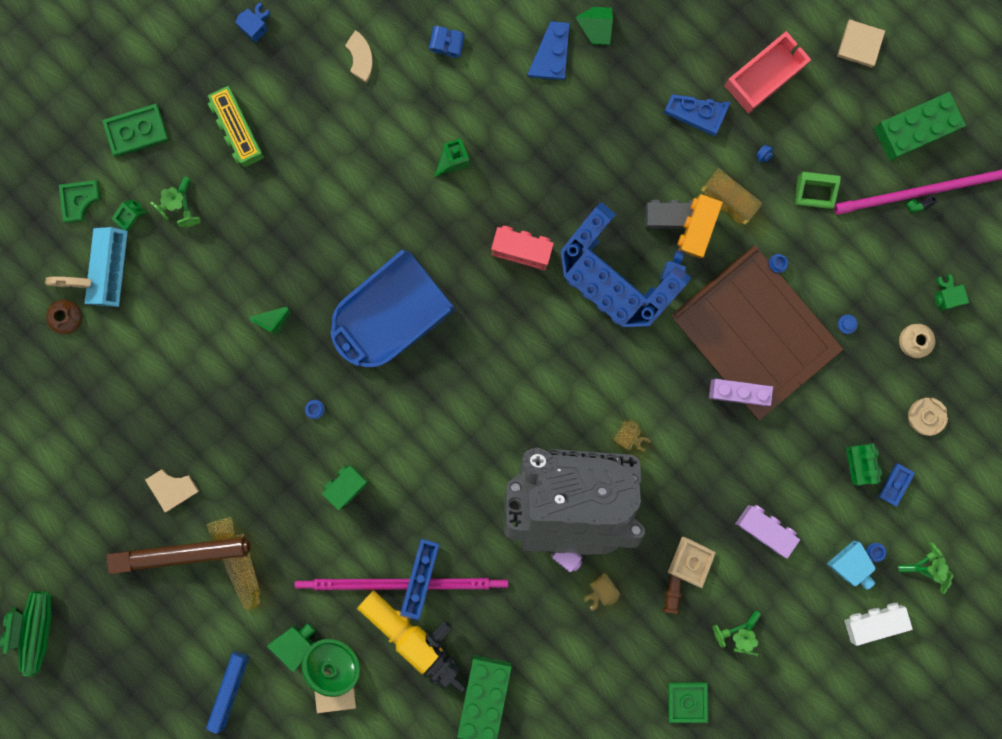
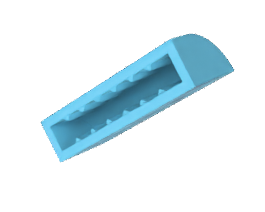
[85,227,128,307]

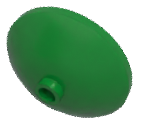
[302,639,360,697]

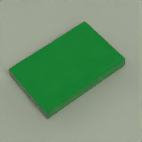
[102,103,169,157]

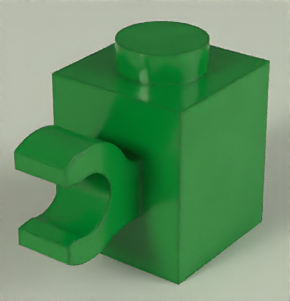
[934,274,969,311]

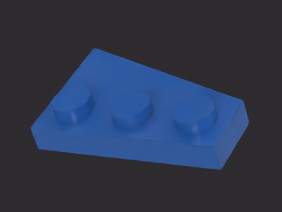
[527,21,569,80]
[664,94,730,137]

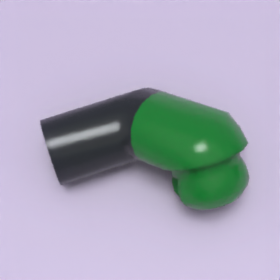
[906,195,937,213]

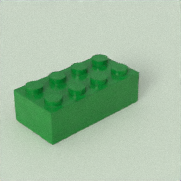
[874,92,966,162]
[457,655,512,739]

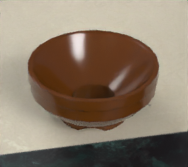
[46,300,83,335]

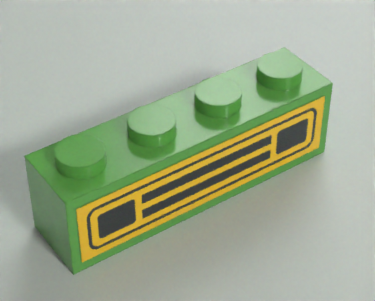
[208,86,265,168]

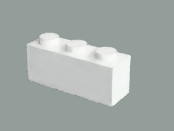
[844,603,913,646]

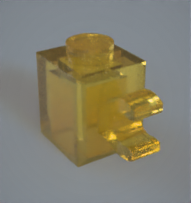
[612,420,651,451]
[583,573,620,610]

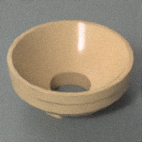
[899,324,935,358]

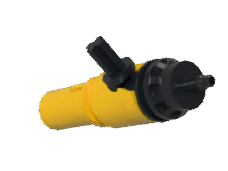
[357,590,466,692]

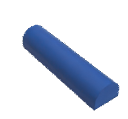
[400,539,440,621]
[206,652,249,734]

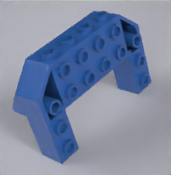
[561,202,691,327]

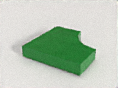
[59,180,101,223]

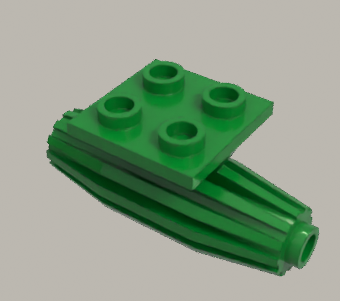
[0,591,51,676]

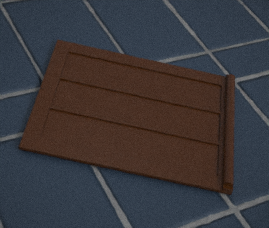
[670,245,844,421]

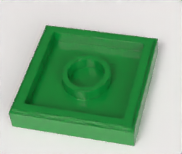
[668,682,708,723]

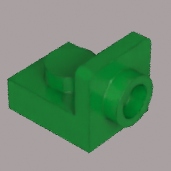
[111,199,146,231]

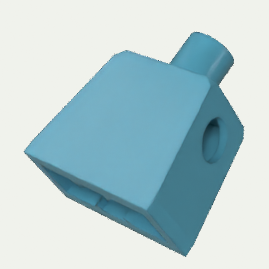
[827,541,875,590]

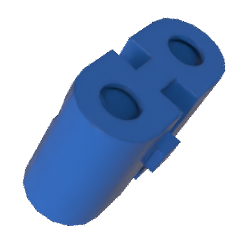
[429,26,465,58]

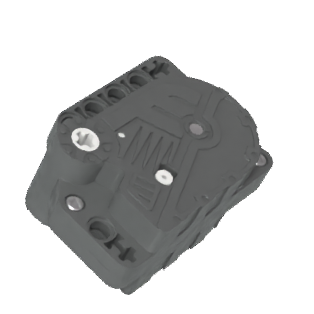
[504,448,645,555]

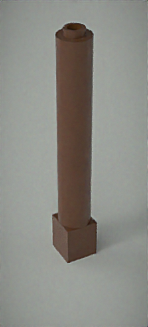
[107,537,251,574]

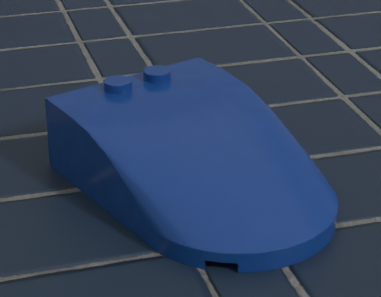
[330,249,456,367]

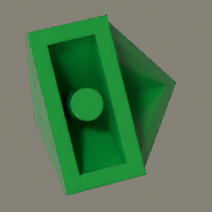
[575,7,613,46]
[434,138,470,177]
[250,307,291,335]

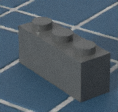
[645,200,693,229]

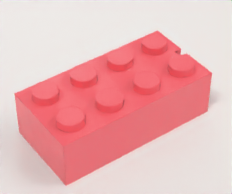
[724,31,811,114]

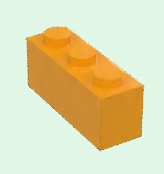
[677,194,723,258]

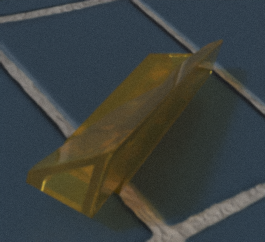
[206,517,261,610]

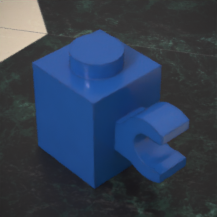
[235,3,270,43]
[659,251,686,283]

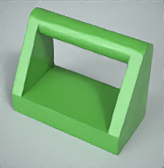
[795,172,841,209]

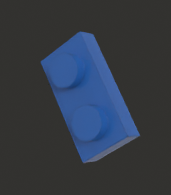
[878,463,915,507]

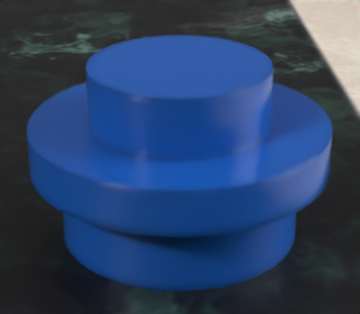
[756,145,774,163]
[769,254,788,273]
[838,315,857,334]
[305,400,325,419]
[866,543,886,562]

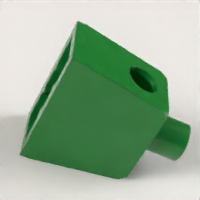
[267,623,316,672]

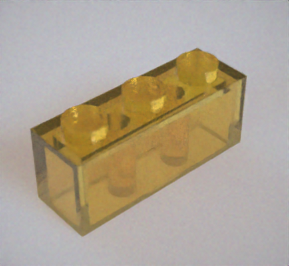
[701,168,763,224]

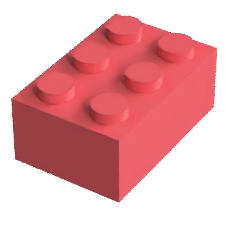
[491,226,554,271]

